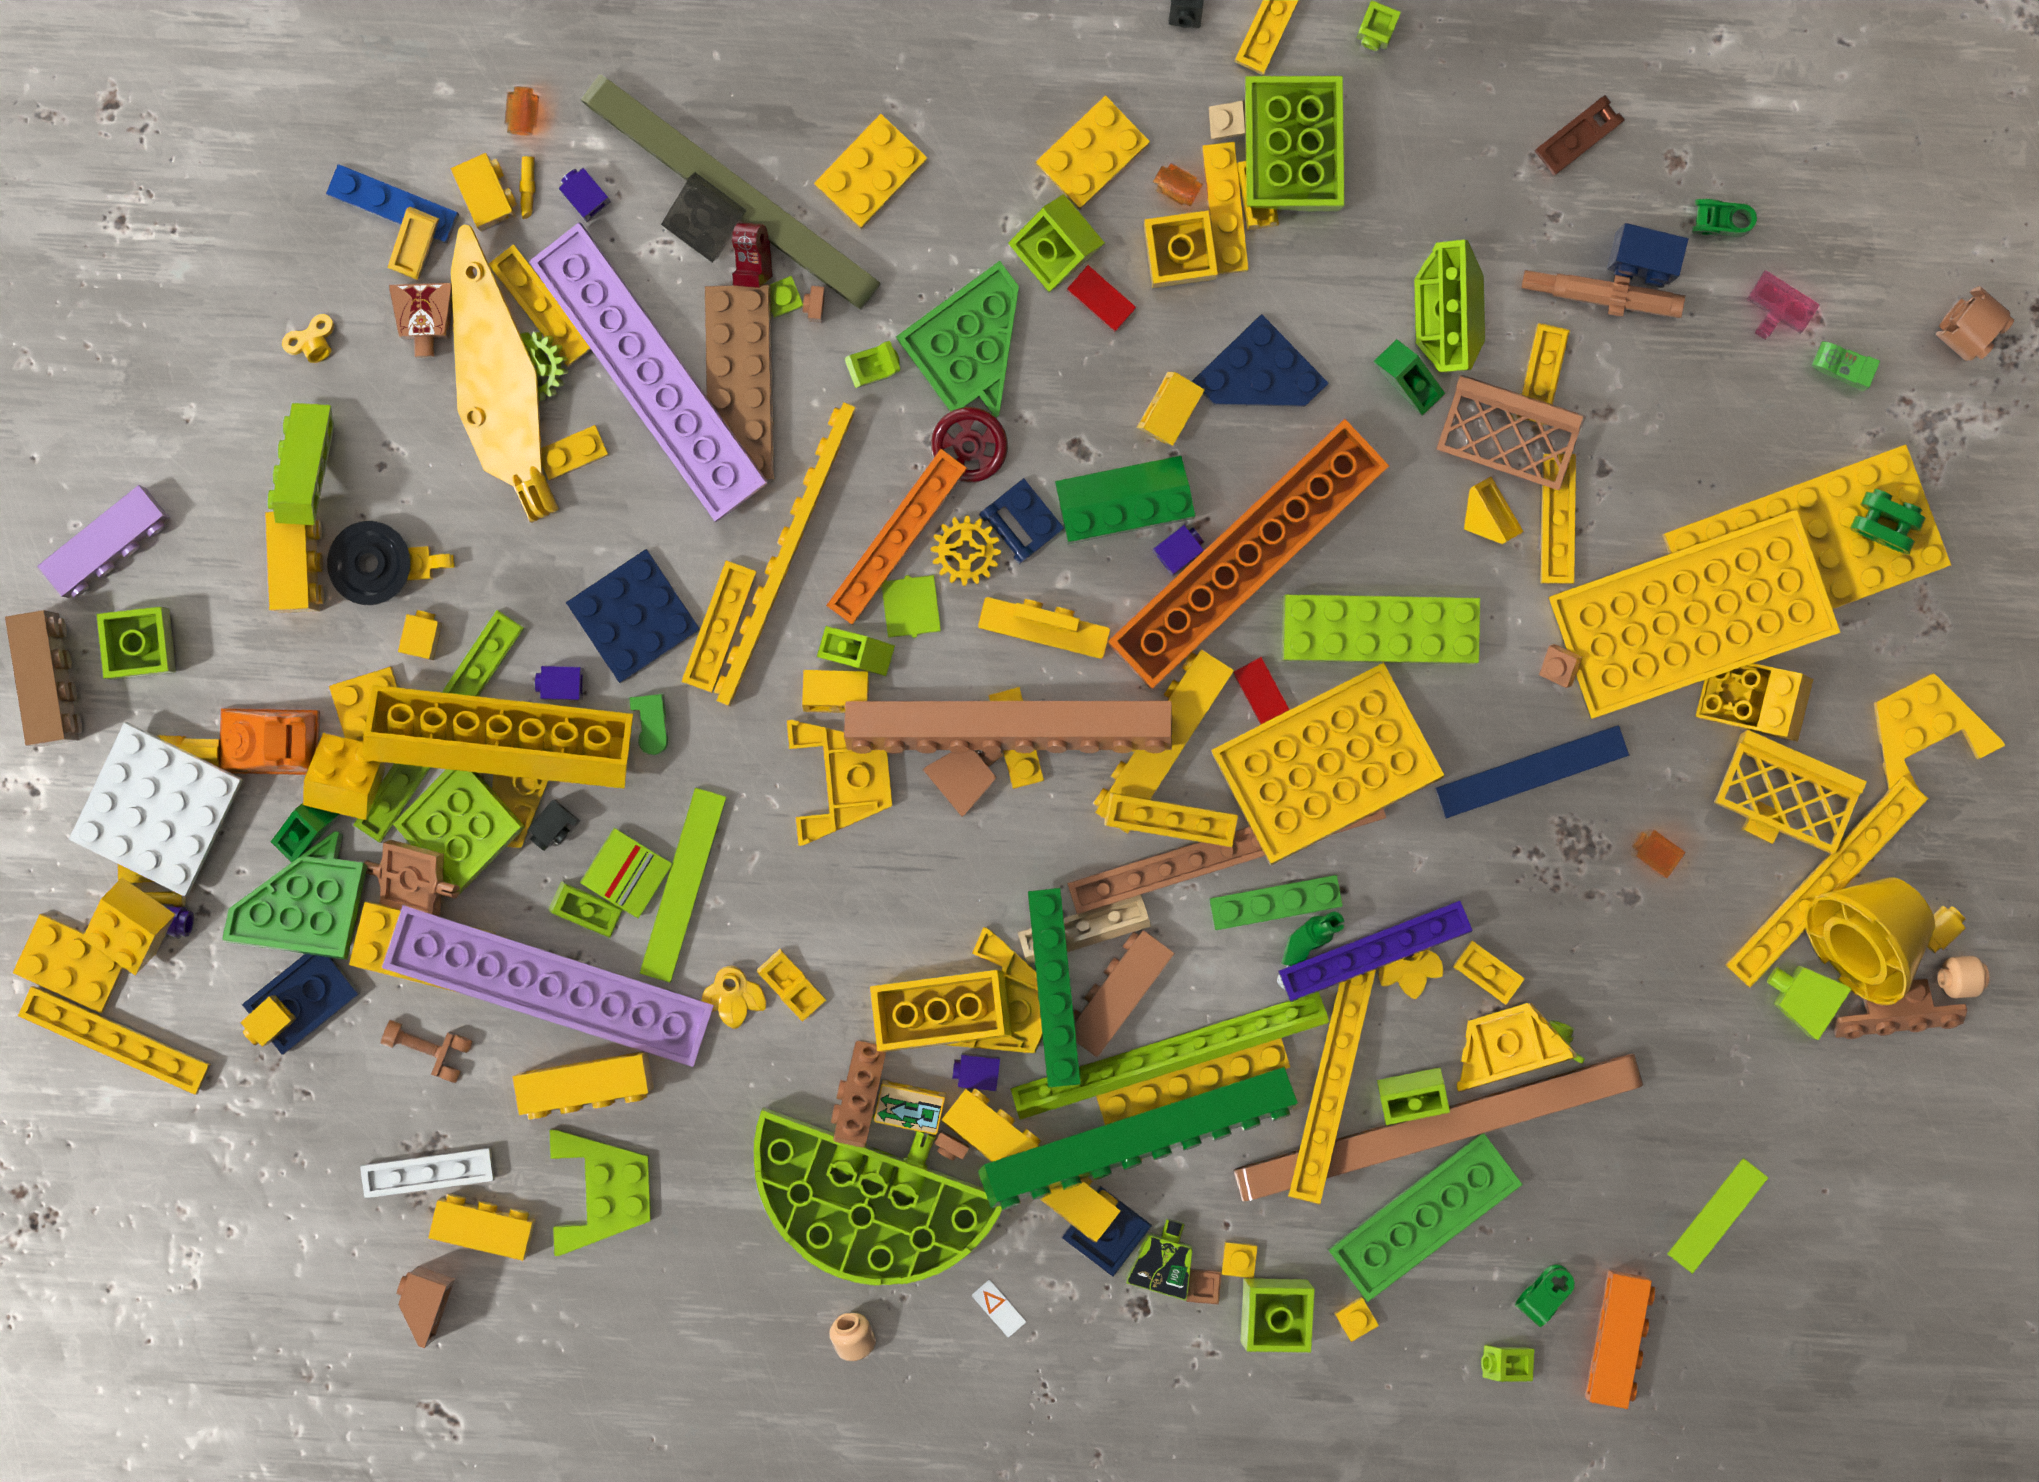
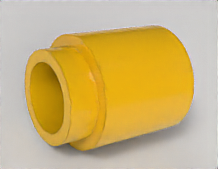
[1927,906,1966,953]

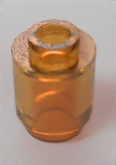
[504,86,539,136]
[1153,163,1203,207]

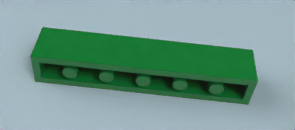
[1028,888,1081,1088]

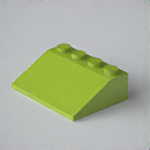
[1245,76,1344,212]

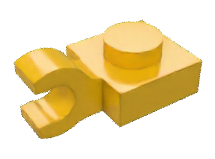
[407,546,455,581]

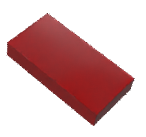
[1067,265,1136,332]
[1233,657,1290,725]

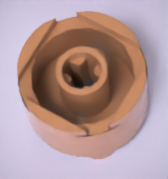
[1936,286,2014,361]

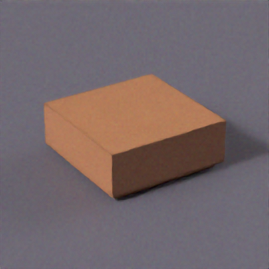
[1186,1268,1221,1305]

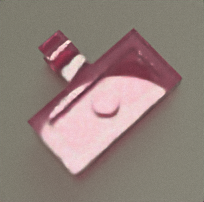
[1746,270,1820,340]

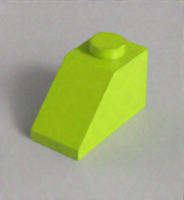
[817,626,895,676]

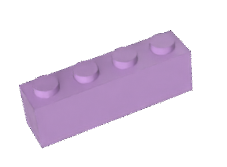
[37,485,170,598]

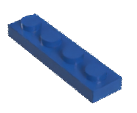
[326,164,459,244]

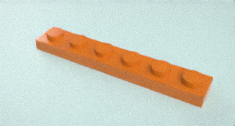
[826,449,968,625]

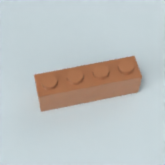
[1073,929,1175,1057]

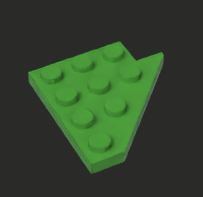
[896,261,1019,418]
[222,831,368,960]

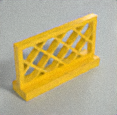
[1714,730,1867,855]

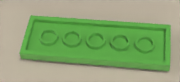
[1328,1133,1523,1302]

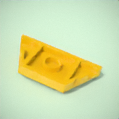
[1457,1003,1577,1092]

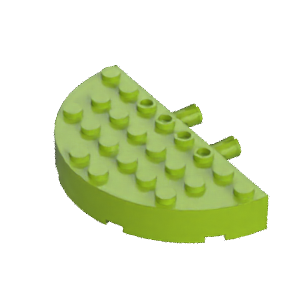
[753,1107,1002,1285]

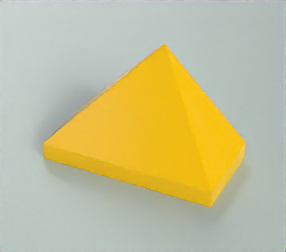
[1464,477,1524,544]

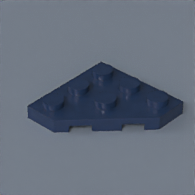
[1192,314,1329,407]

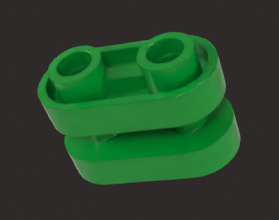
[1850,489,1926,555]

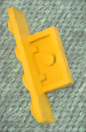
[978,597,1110,659]

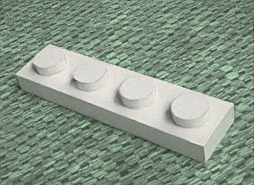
[360,1148,495,1198]

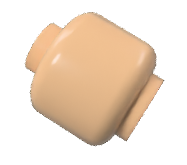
[1937,956,1989,999]
[829,1313,876,1361]

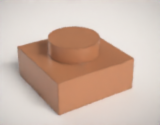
[803,286,825,323]
[1539,644,1582,688]
[934,1130,969,1161]

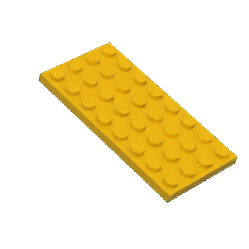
[1662,444,1951,609]
[1549,509,1841,719]

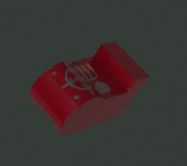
[732,222,773,288]

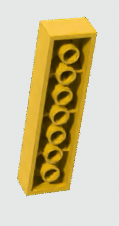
[363,685,633,789]

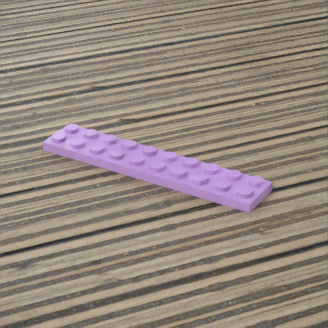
[528,223,768,522]
[382,905,714,1067]

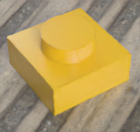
[1742,801,1787,844]
[1221,1241,1258,1278]
[1334,1296,1379,1342]

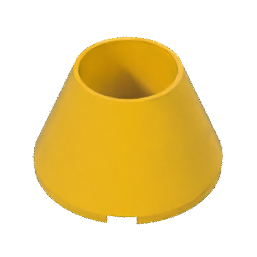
[1805,877,1935,1005]

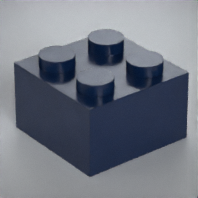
[1607,223,1689,288]

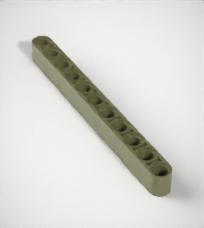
[580,74,881,310]

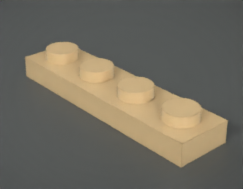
[1017,895,1151,965]

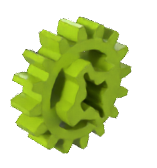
[520,332,569,401]

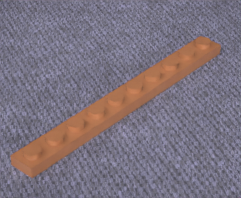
[1067,809,1386,914]

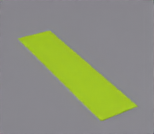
[1667,1158,1768,1274]

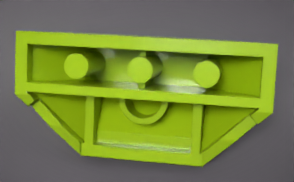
[1414,239,1485,372]

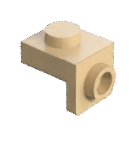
[1209,101,1246,140]

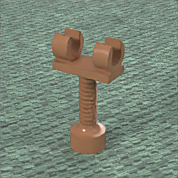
[380,1020,472,1083]

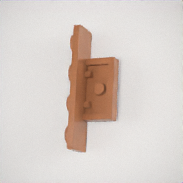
[1834,979,1967,1039]
[831,1041,886,1148]

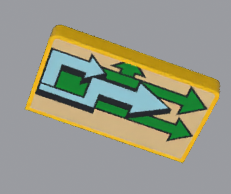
[874,1079,946,1135]

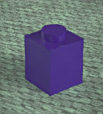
[559,168,611,222]
[1152,525,1204,576]
[535,666,584,701]
[952,1053,1000,1091]

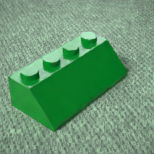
[1055,456,1195,545]

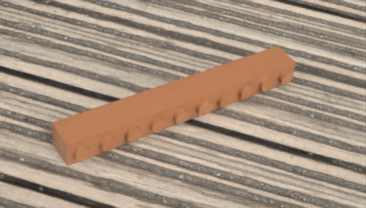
[844,701,1172,754]

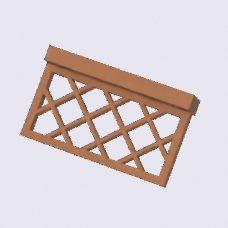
[1437,375,1586,490]

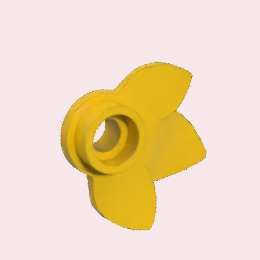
[1378,950,1443,999]
[702,966,766,1029]

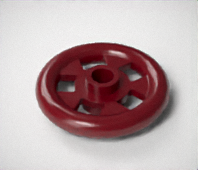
[931,407,1008,483]

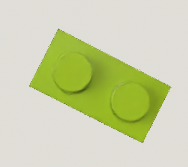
[1377,1067,1450,1125]

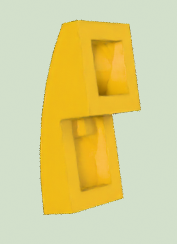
[756,949,826,1022]

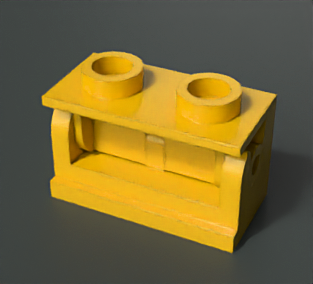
[450,153,517,232]

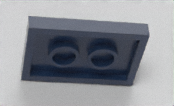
[242,954,360,1055]

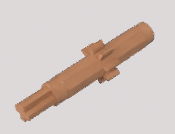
[1521,270,1686,318]

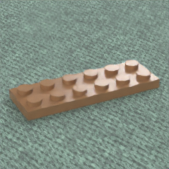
[705,284,774,480]

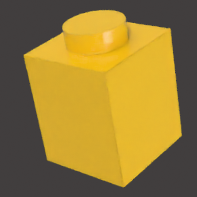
[398,610,443,660]
[240,995,297,1047]

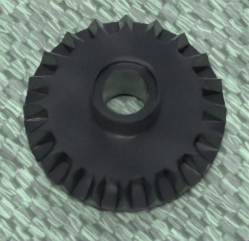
[327,521,411,605]

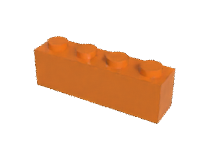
[1585,1270,1655,1409]

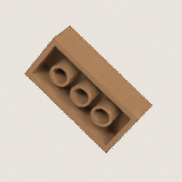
[5,610,82,747]

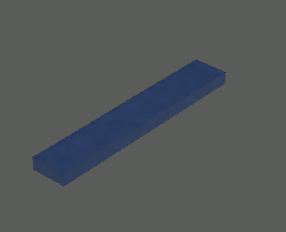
[1435,725,1630,819]

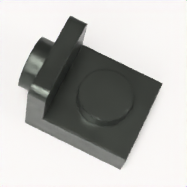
[1169,0,1204,28]

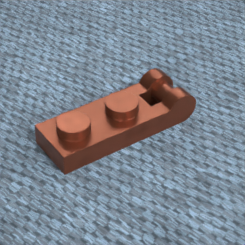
[1535,95,1625,176]

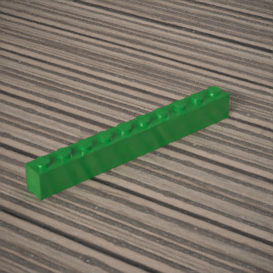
[978,1067,1298,1210]

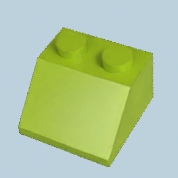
[1008,194,1105,292]

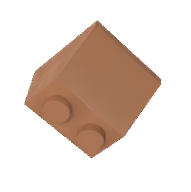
[396,1266,455,1348]

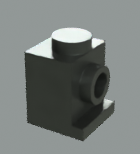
[527,800,580,851]

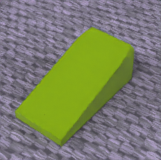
[548,881,623,938]

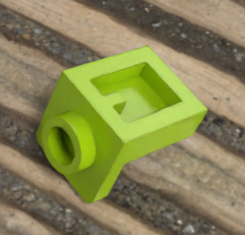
[1481,1345,1534,1382]

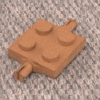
[364,840,460,916]

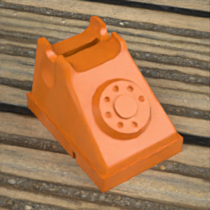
[219,708,320,775]

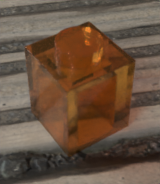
[1631,829,1686,879]

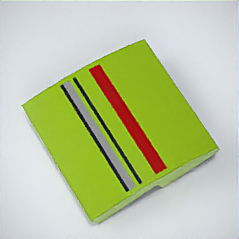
[580,828,672,919]

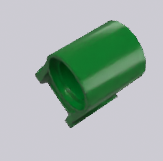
[1692,199,1757,237]
[1515,1264,1575,1327]

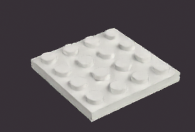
[69,722,243,897]

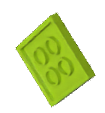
[393,769,525,894]

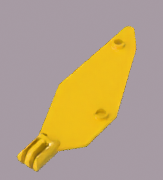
[451,225,559,523]

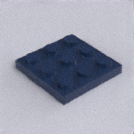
[566,549,700,683]

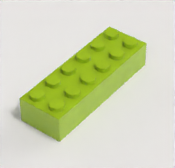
[1281,595,1480,664]

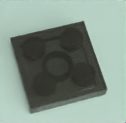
[661,172,747,263]

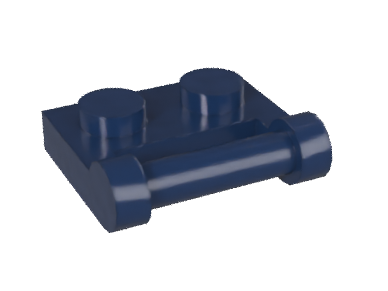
[979,478,1064,564]

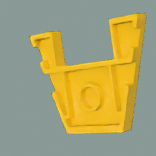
[1874,673,2005,792]
[787,720,893,846]
[947,927,1043,1053]

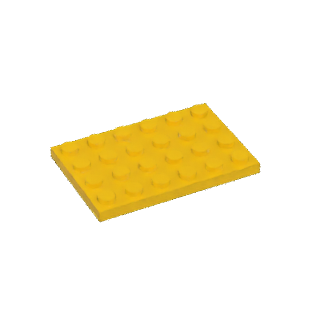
[1211,662,1445,866]

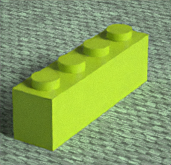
[268,403,334,525]

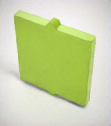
[882,575,941,638]

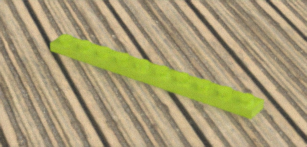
[1010,992,1329,1120]

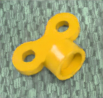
[282,314,334,363]

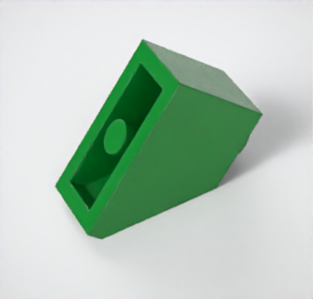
[1373,339,1446,416]
[271,803,340,863]

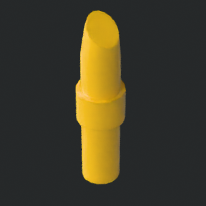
[519,156,536,219]

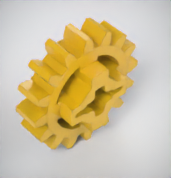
[931,516,1001,586]

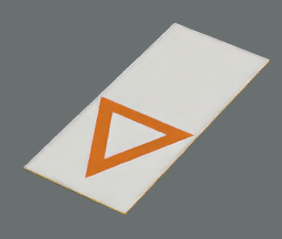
[971,1279,1026,1338]

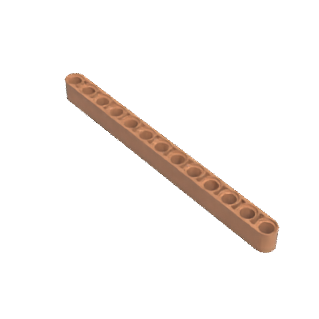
[1233,1054,1643,1202]

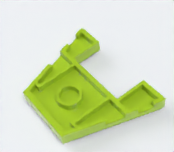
[549,1129,651,1256]

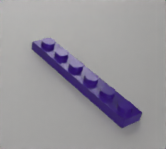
[1278,901,1473,1003]

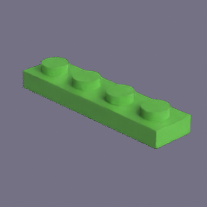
[1209,875,1343,930]

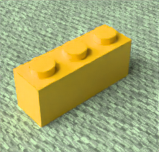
[428,1194,536,1261]

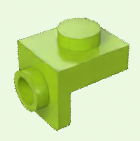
[1356,0,1401,51]
[844,341,900,389]

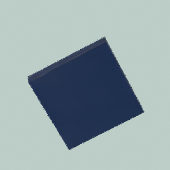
[1061,1185,1152,1277]

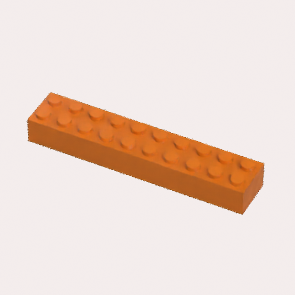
[1107,419,1389,689]

